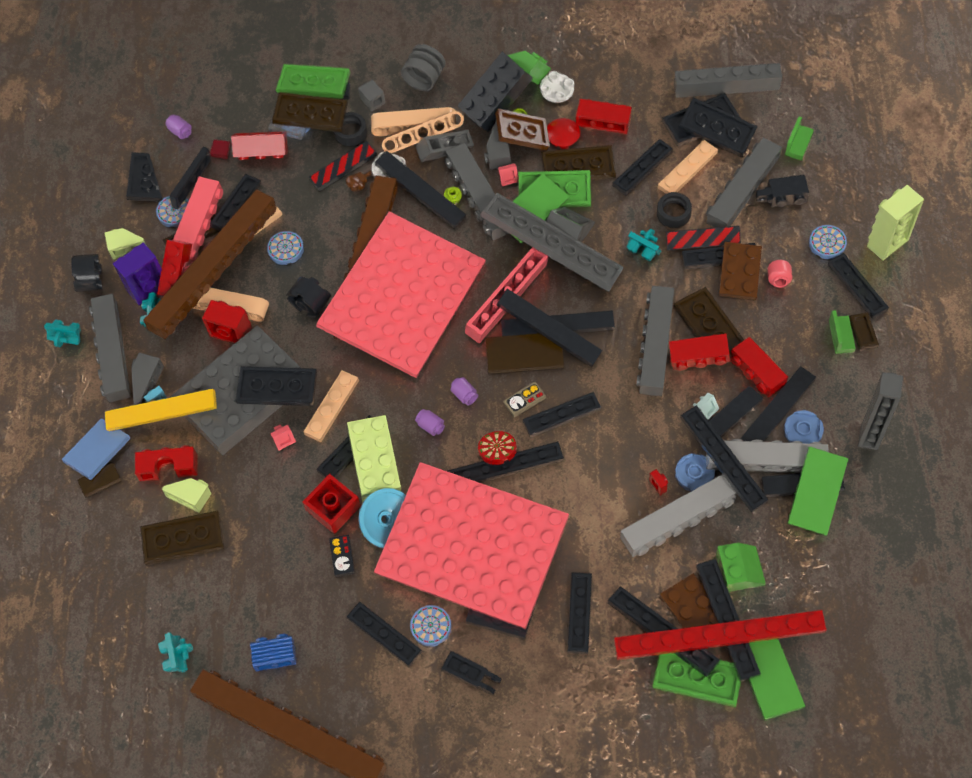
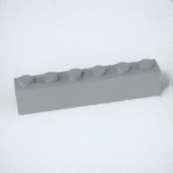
[706,439,829,473]
[620,474,737,557]

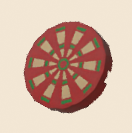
[478,431,517,465]

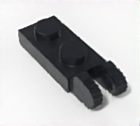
[441,651,502,695]

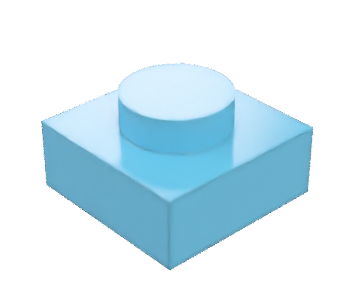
[144,386,167,403]

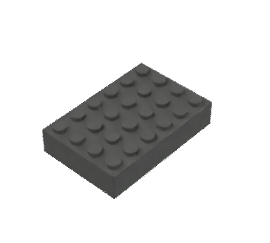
[170,325,301,456]

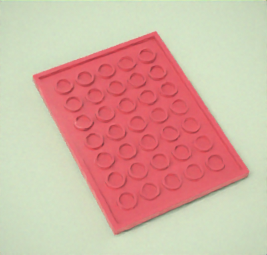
[316,211,486,378]
[374,462,569,629]

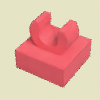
[498,163,519,186]
[270,424,296,450]

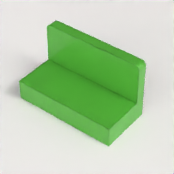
[785,116,814,161]
[829,310,856,354]

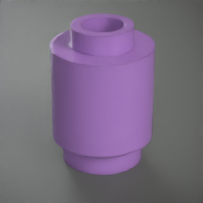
[166,115,192,139]
[450,377,478,406]
[415,409,445,436]

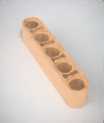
[371,107,456,136]
[382,111,464,153]
[193,288,269,322]

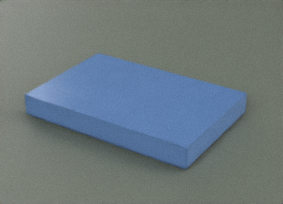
[62,418,130,480]

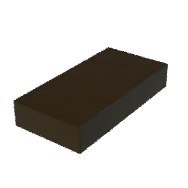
[849,312,879,351]
[77,463,122,498]

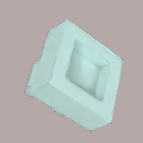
[693,393,720,420]

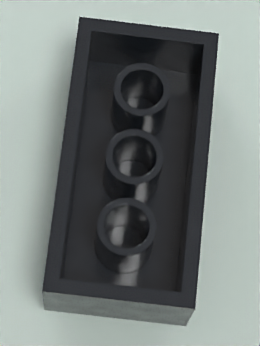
[457,51,533,132]

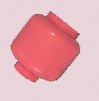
[767,260,792,288]

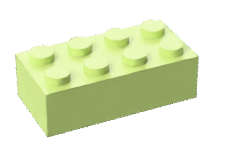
[867,185,924,260]
[347,415,401,503]

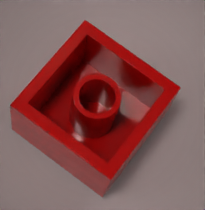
[202,300,252,344]
[302,473,361,534]

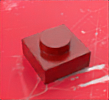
[649,469,668,496]

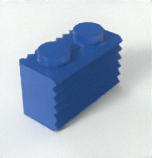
[250,634,297,672]

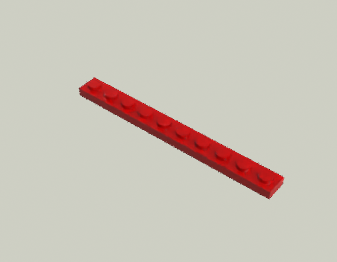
[614,610,827,660]

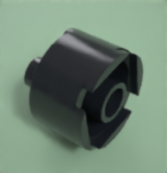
[71,254,103,292]
[286,276,331,318]

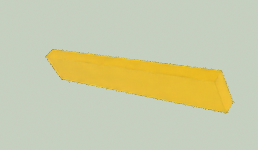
[105,389,217,431]

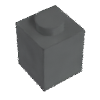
[358,79,386,112]

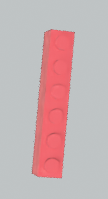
[161,177,223,275]
[465,247,549,344]

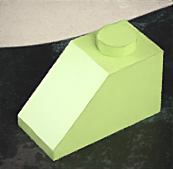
[105,228,147,260]
[162,478,212,513]

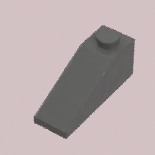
[484,122,511,170]
[415,130,474,162]
[132,353,164,405]

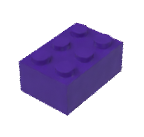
[113,242,162,306]

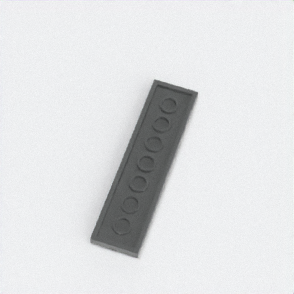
[481,193,624,292]

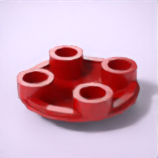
[547,118,580,150]

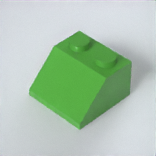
[508,51,551,85]
[716,543,766,592]

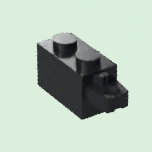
[756,175,809,207]

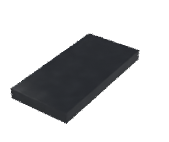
[662,93,741,147]
[678,97,758,158]
[235,366,317,406]

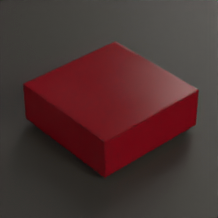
[210,139,232,159]

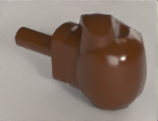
[346,170,372,192]

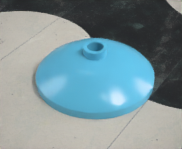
[359,488,406,548]

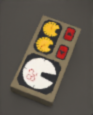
[503,382,546,418]

